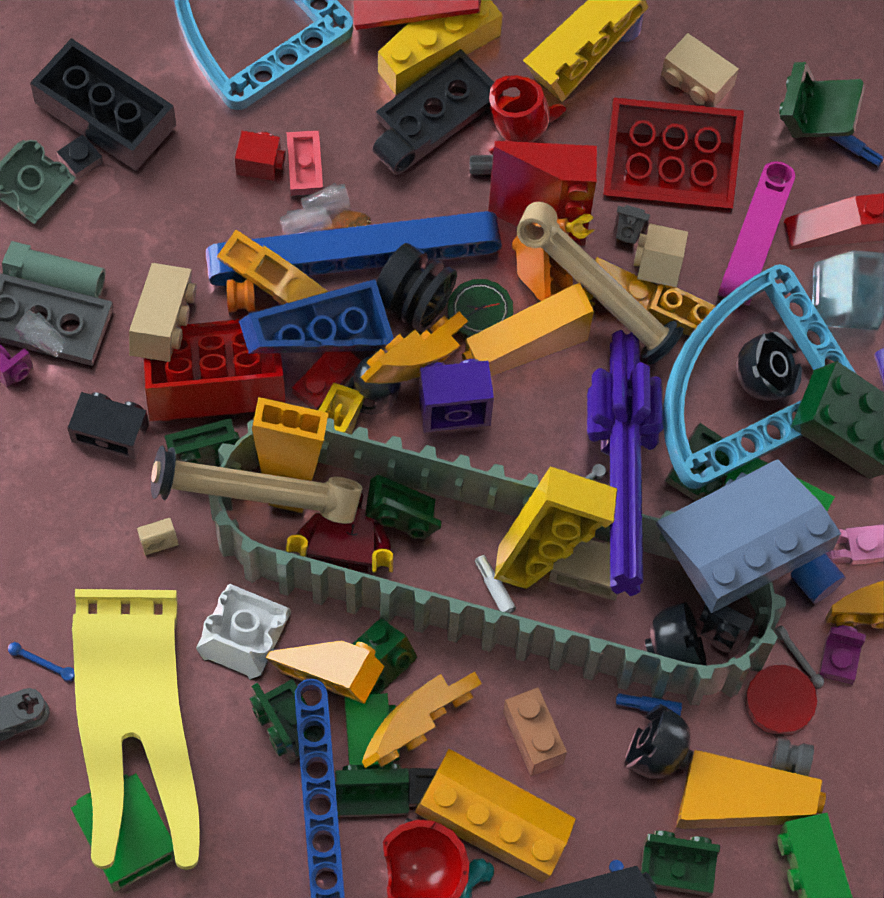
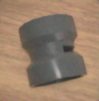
[771,737,814,776]

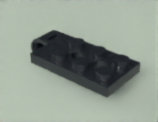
[372,49,503,175]

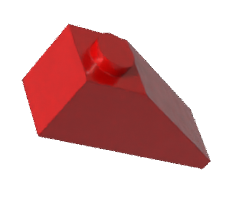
[784,193,884,250]

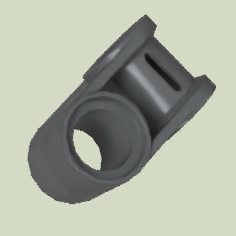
[0,688,50,741]

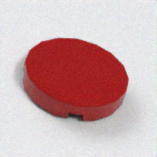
[746,664,818,736]

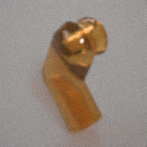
[322,210,373,230]

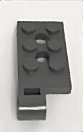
[0,273,114,366]

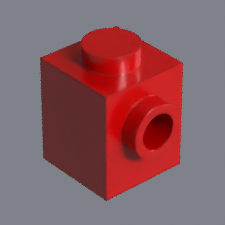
[235,130,286,181]

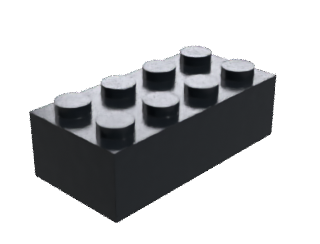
[30,38,177,171]

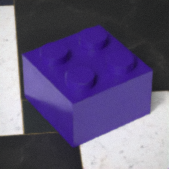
[419,359,494,433]

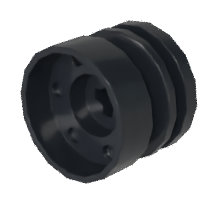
[376,243,458,331]

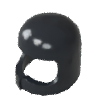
[347,355,402,415]

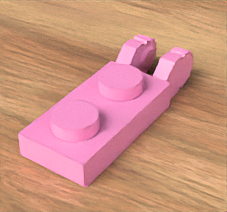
[826,525,884,565]

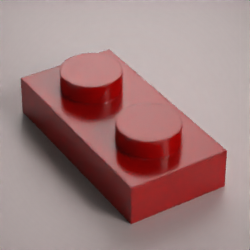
[291,351,361,410]

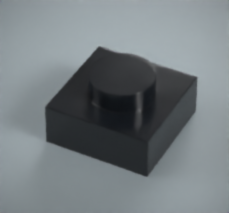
[57,134,104,180]
[408,768,437,807]

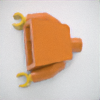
[512,214,595,307]

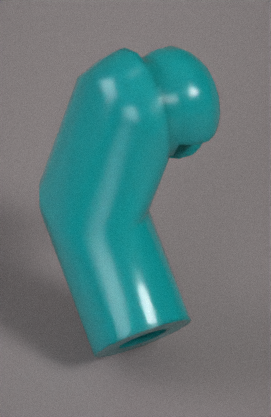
[460,859,495,898]

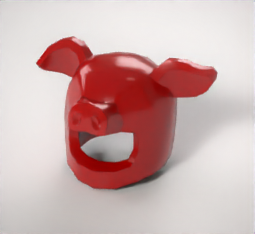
[489,75,567,155]

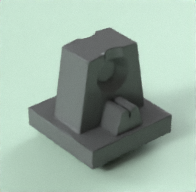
[616,205,651,244]

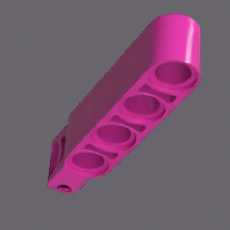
[718,161,795,306]

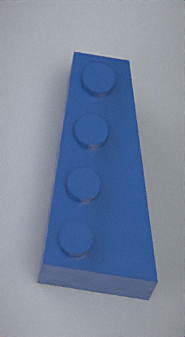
[239,279,394,354]

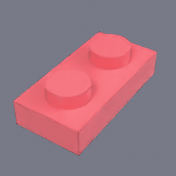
[286,130,323,196]

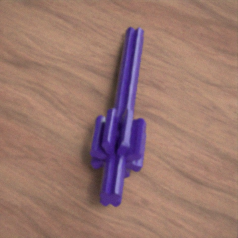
[587,330,664,596]

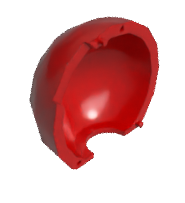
[383,819,470,898]

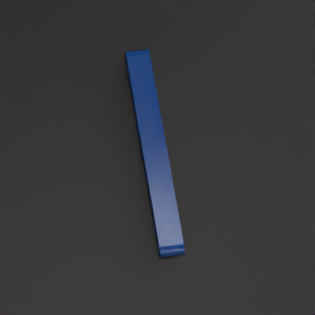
[205,211,502,286]

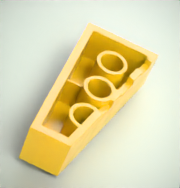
[378,0,503,95]
[523,0,649,103]
[494,466,617,589]

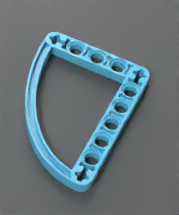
[174,0,353,110]
[663,264,856,489]

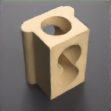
[137,518,179,555]

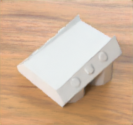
[196,584,291,680]

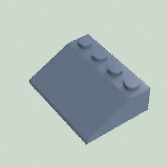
[656,459,841,613]

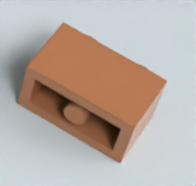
[503,687,567,776]

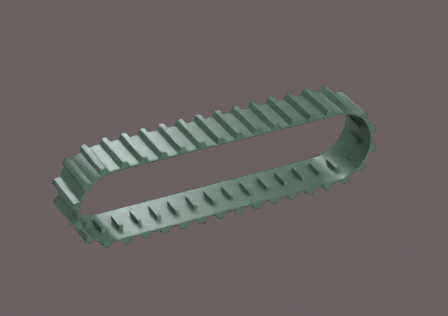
[208,418,786,705]

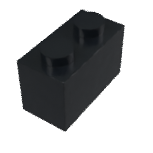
[67,392,149,460]

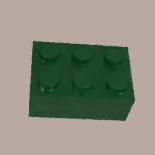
[791,361,884,479]

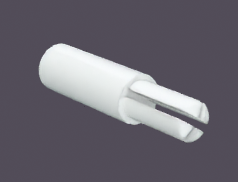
[475,555,516,614]

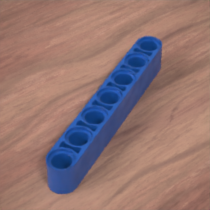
[295,679,345,898]

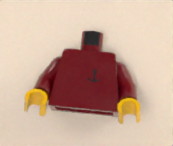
[285,493,393,576]

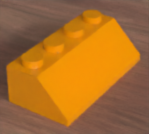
[415,749,576,883]

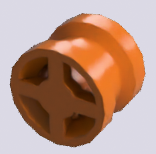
[227,279,255,313]

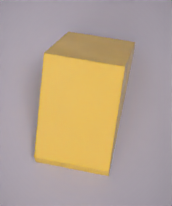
[318,383,365,435]

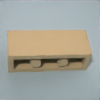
[129,263,197,362]

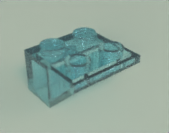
[812,250,884,331]

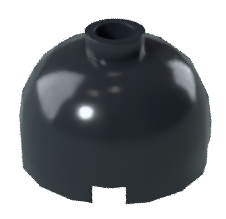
[736,332,802,401]
[645,602,707,666]
[625,704,693,779]

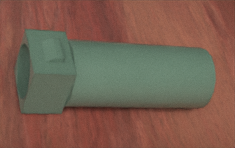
[2,241,106,298]

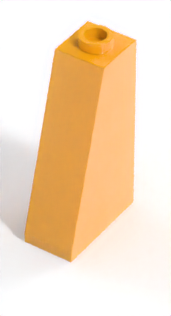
[462,283,594,376]
[252,397,329,513]
[676,749,826,829]

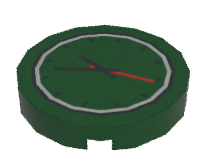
[447,279,514,340]

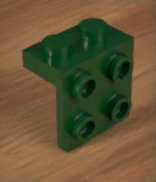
[779,62,865,138]
[164,418,240,467]
[249,679,325,764]

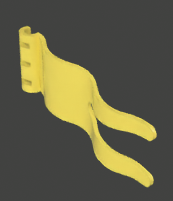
[72,589,200,870]

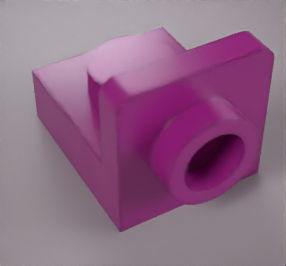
[0,345,33,387]
[819,625,866,685]

